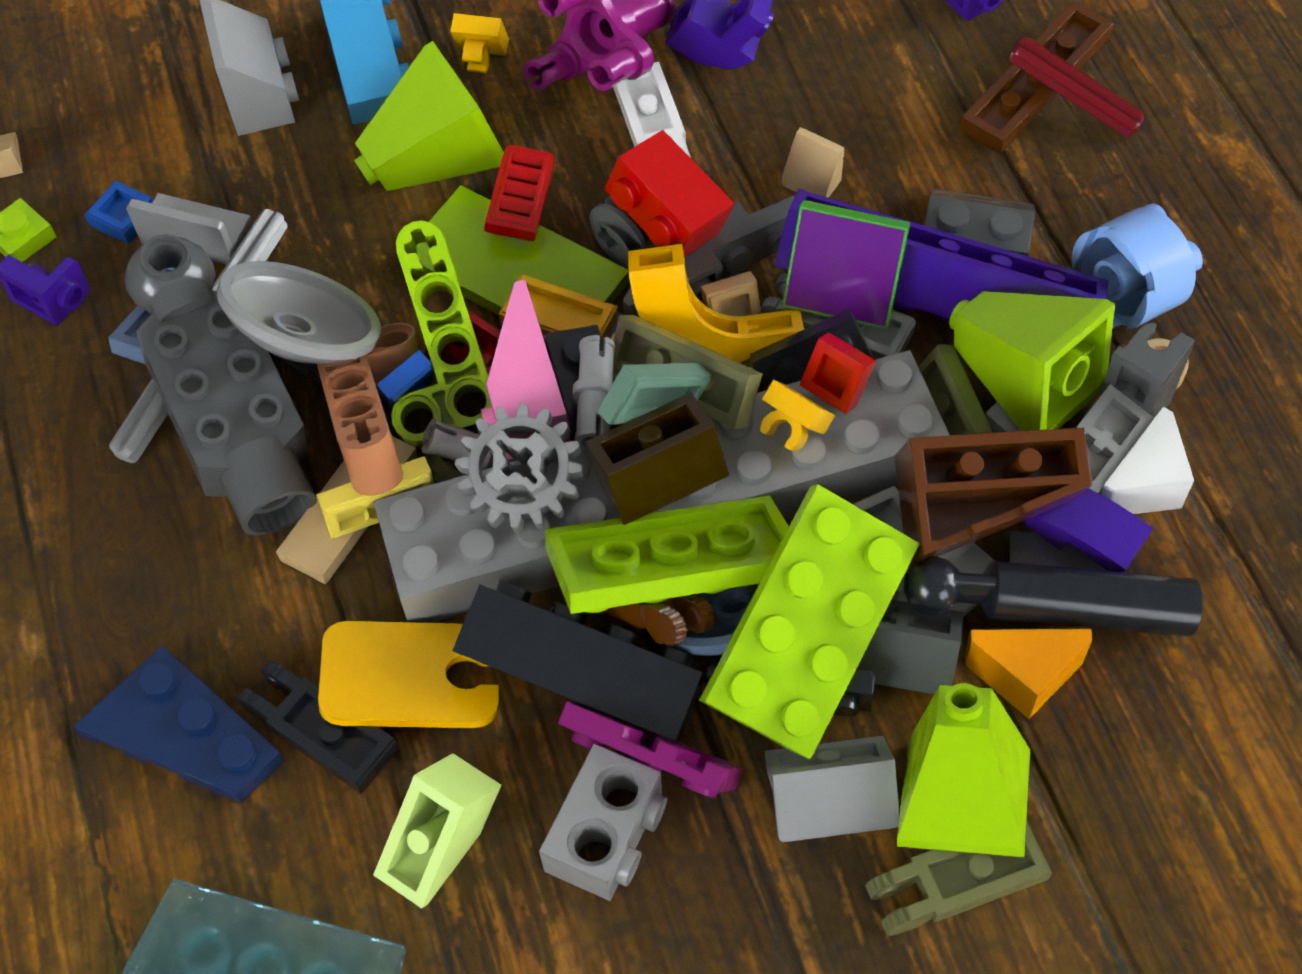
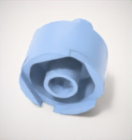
[1072,203,1203,330]

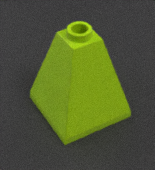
[354,41,504,191]
[949,291,1115,431]
[897,683,1030,857]

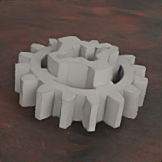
[455,403,585,533]

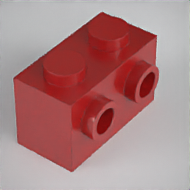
[604,130,735,258]

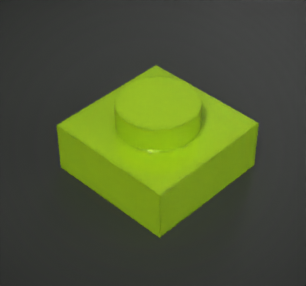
[0,198,57,262]

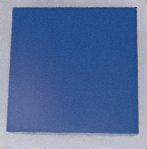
[84,180,154,245]
[376,350,433,411]

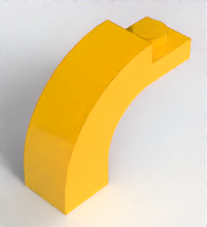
[628,244,804,363]

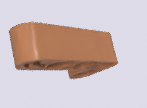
[317,323,422,496]

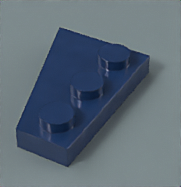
[72,646,285,803]

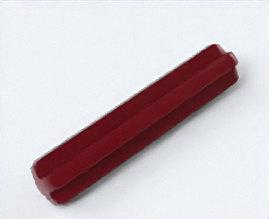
[1009,36,1144,137]

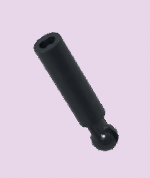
[904,556,1203,637]

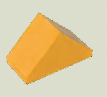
[964,629,1092,719]

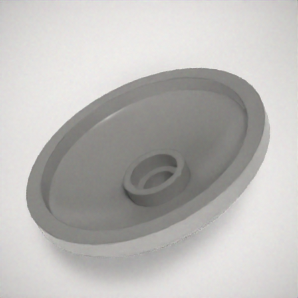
[217,261,381,364]

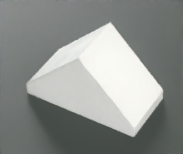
[1101,407,1194,514]

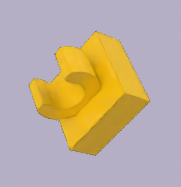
[451,13,509,73]
[760,379,836,452]

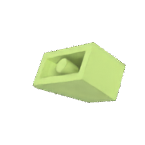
[373,753,501,909]

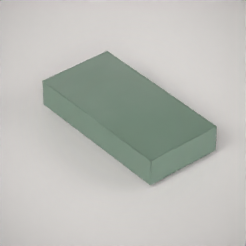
[597,363,711,425]

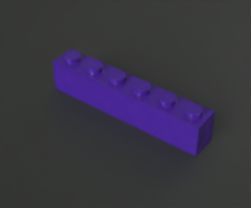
[774,189,1109,323]

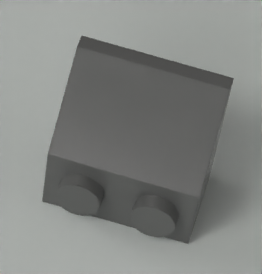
[924,188,1036,256]

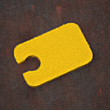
[318,621,499,728]

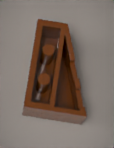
[894,428,1092,569]

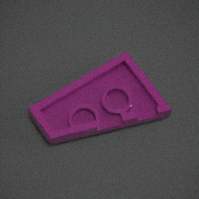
[558,701,744,798]

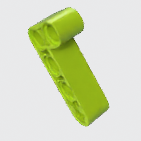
[391,220,491,449]

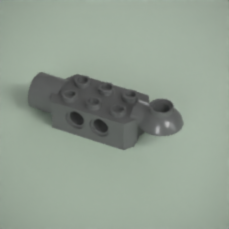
[124,234,317,536]

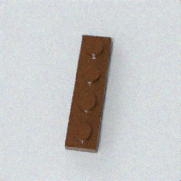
[959,1,1114,154]

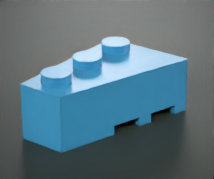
[319,0,409,125]

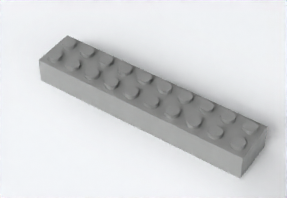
[373,350,949,623]

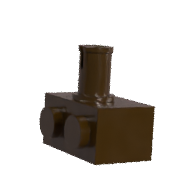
[586,392,729,525]

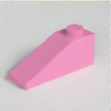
[481,280,570,460]

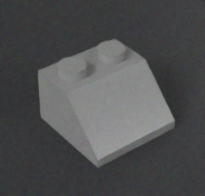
[200,0,299,136]

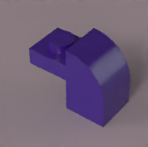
[665,0,774,69]

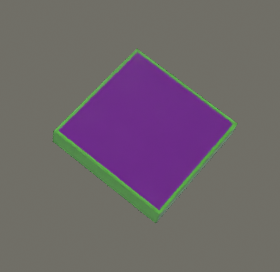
[782,200,911,329]

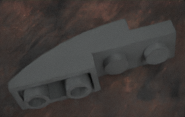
[623,195,795,317]

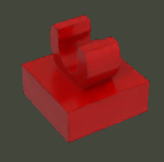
[799,332,876,414]

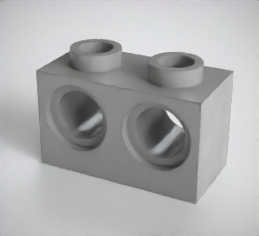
[539,744,667,901]

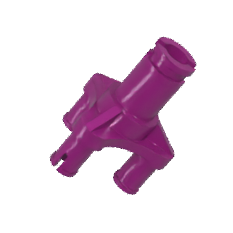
[522,0,675,91]

